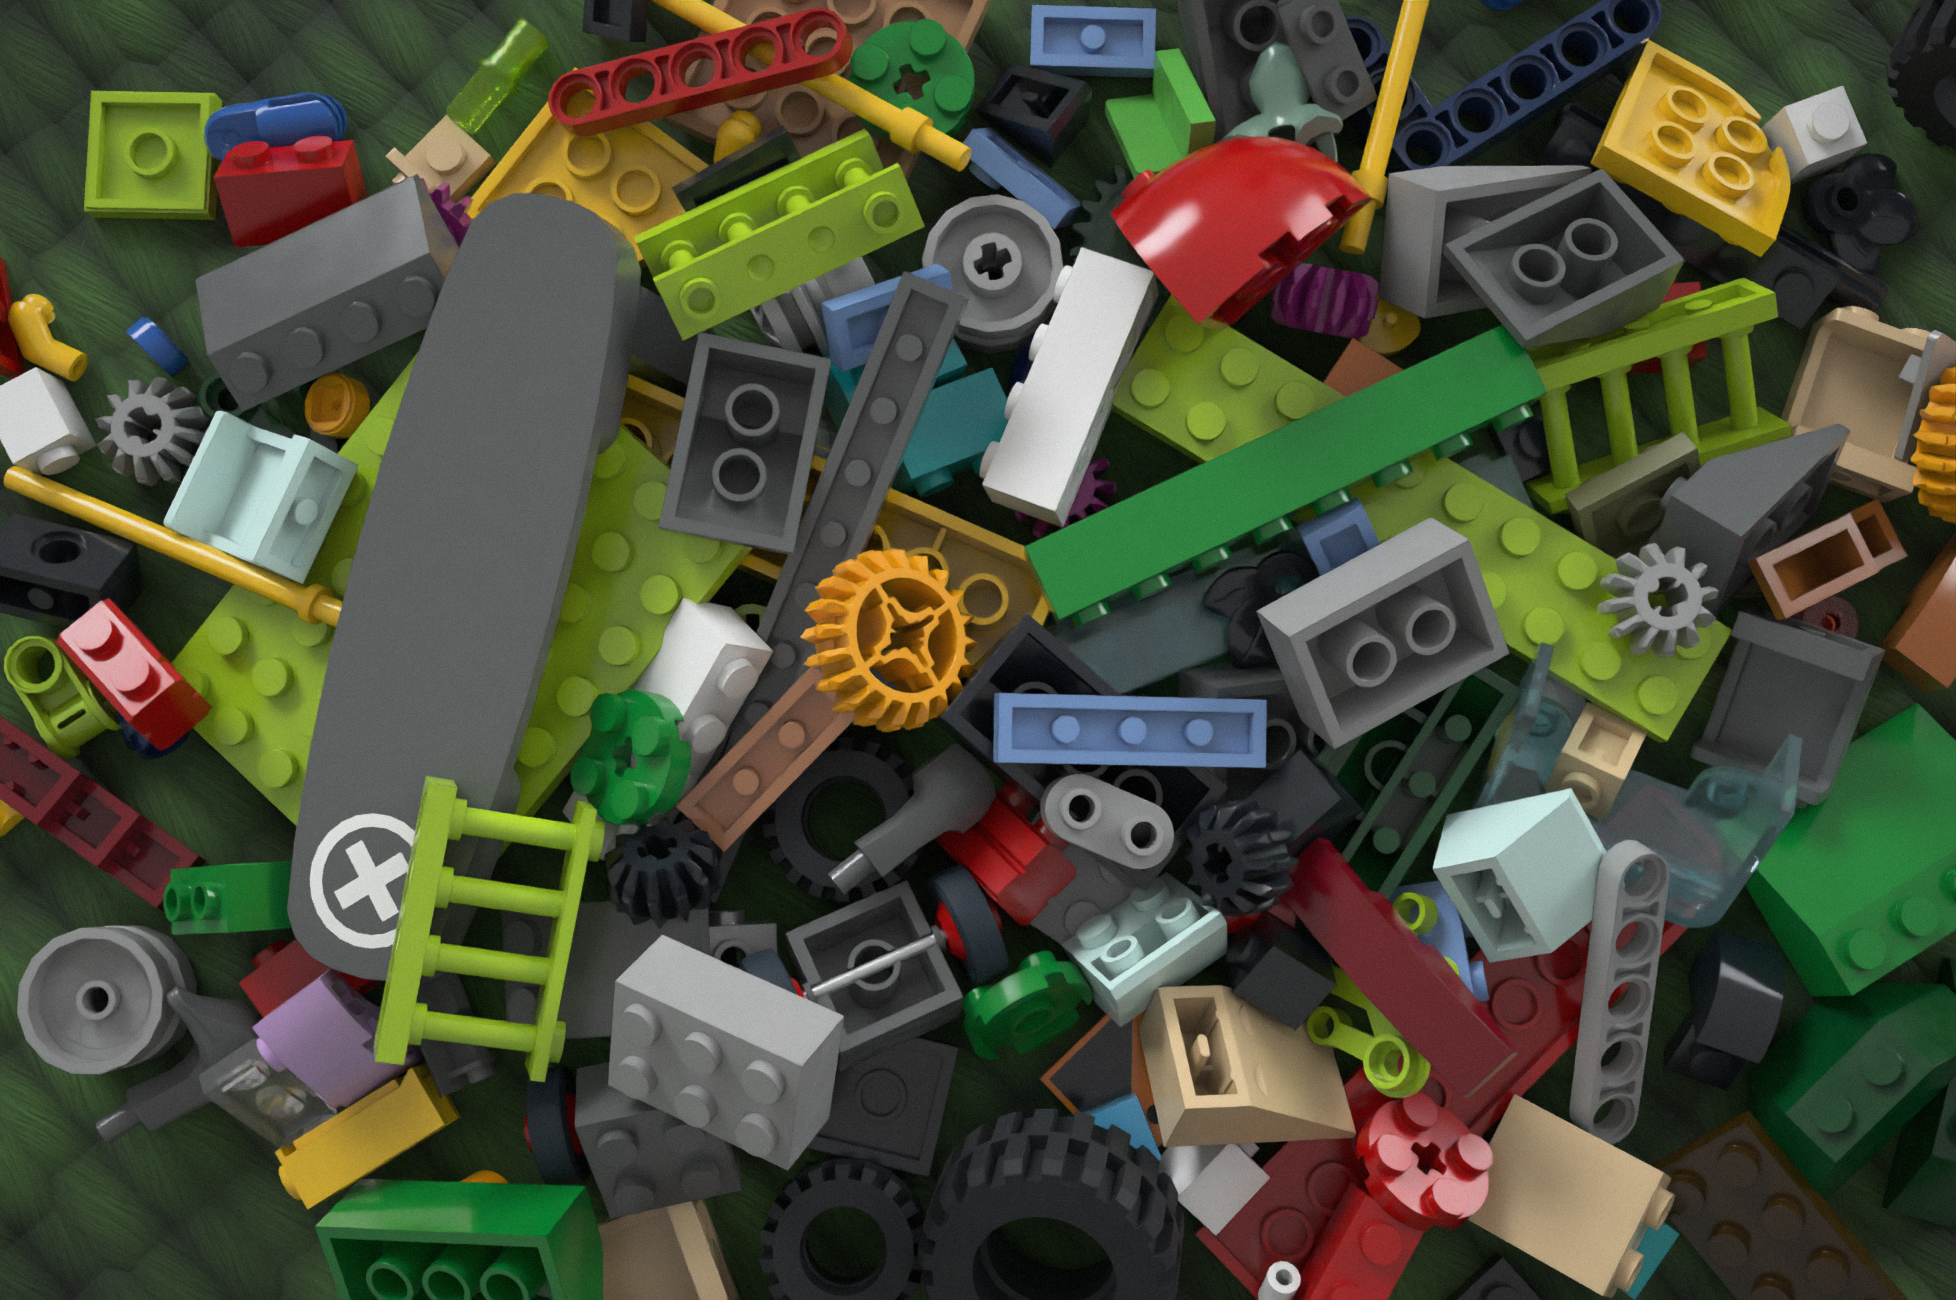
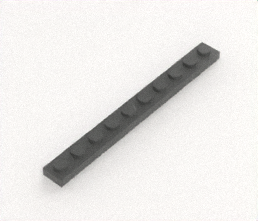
[679,271,970,903]

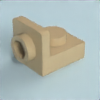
[385,115,496,204]
[1545,701,1648,819]

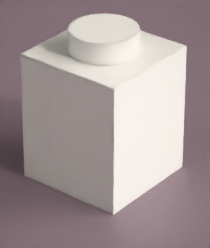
[1761,86,1867,184]
[0,367,97,475]
[1158,1143,1270,1235]

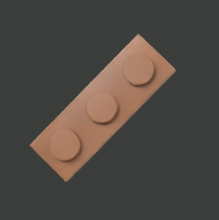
[676,667,853,852]

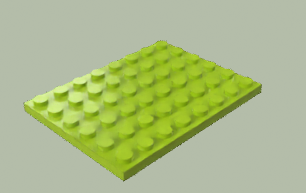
[172,352,752,859]

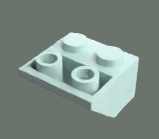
[1433,788,1625,963]
[1061,872,1227,1027]

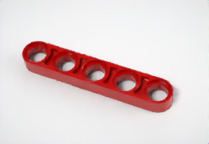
[548,8,853,137]

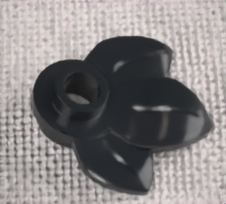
[1802,153,1919,275]
[1202,550,1318,669]

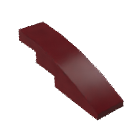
[0,715,206,913]
[1282,838,1519,1097]

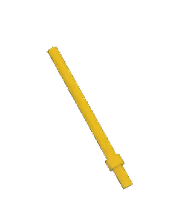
[651,0,972,172]
[1339,0,1430,255]

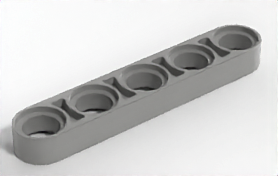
[1569,840,1670,1145]

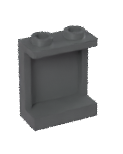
[1689,605,1885,808]

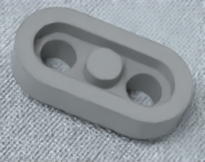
[1040,774,1174,869]

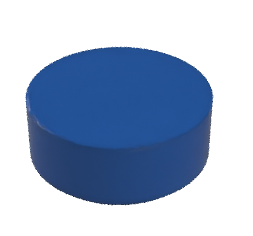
[125,317,189,378]

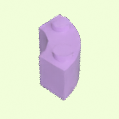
[252,968,424,1109]

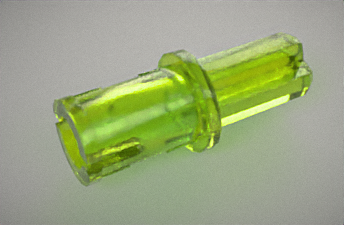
[446,18,550,135]

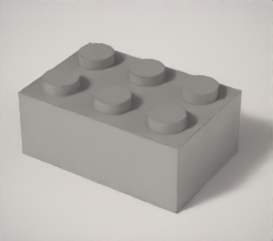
[1256,517,1510,749]
[608,935,844,1170]

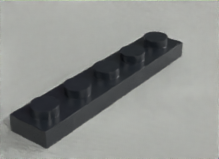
[1533,110,1841,329]

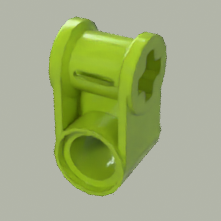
[4,636,126,761]

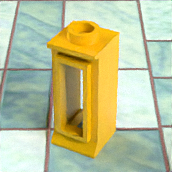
[275,1063,461,1210]

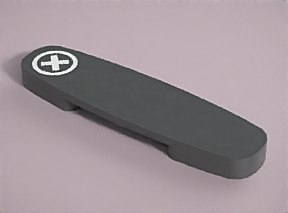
[287,193,641,981]

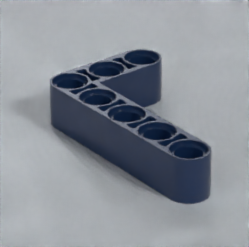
[1345,0,1662,179]

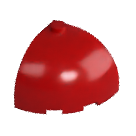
[1111,136,1373,331]

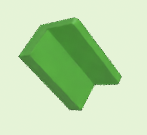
[1105,48,1216,179]

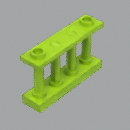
[634,128,925,341]
[1525,277,1792,514]
[373,776,605,1082]

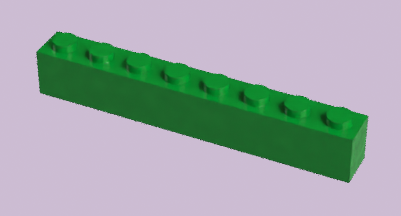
[1024,324,1547,630]

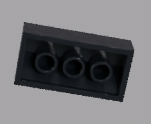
[931,613,1228,891]

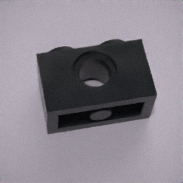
[0,513,143,629]

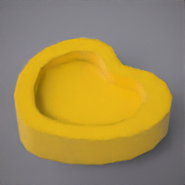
[1357,291,1420,357]

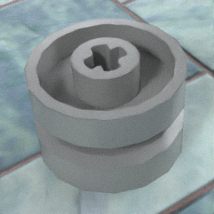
[922,194,1063,354]
[17,925,197,1074]

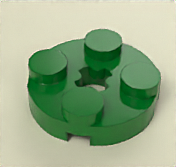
[849,19,975,150]
[570,690,691,826]
[962,951,1093,1060]

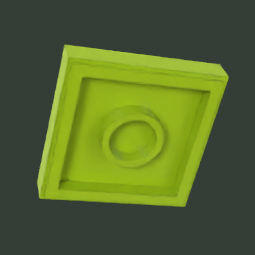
[84,91,222,220]

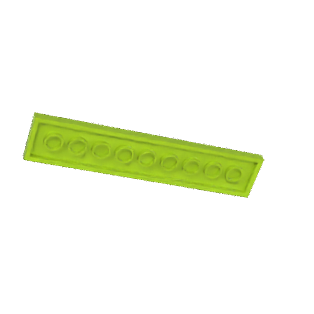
[1111,294,1732,743]

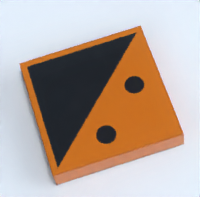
[1039,1009,1163,1148]

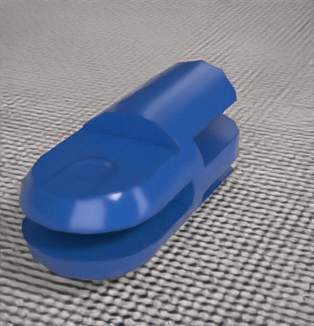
[204,92,347,162]

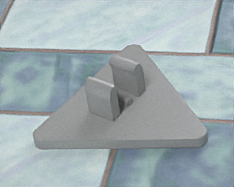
[1894,330,1956,463]

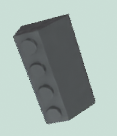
[195,174,459,412]

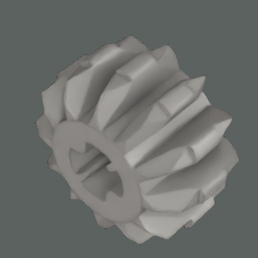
[95,377,211,486]
[1597,543,1719,658]

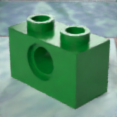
[163,861,292,935]

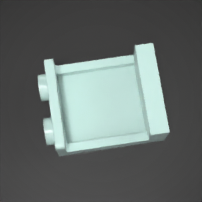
[163,411,359,584]

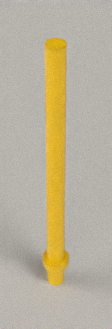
[4,466,343,627]

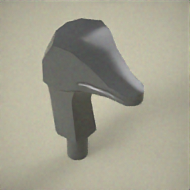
[828,742,996,895]
[96,986,263,1144]

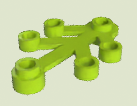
[1307,892,1460,1098]

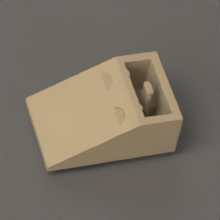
[1138,985,1356,1147]

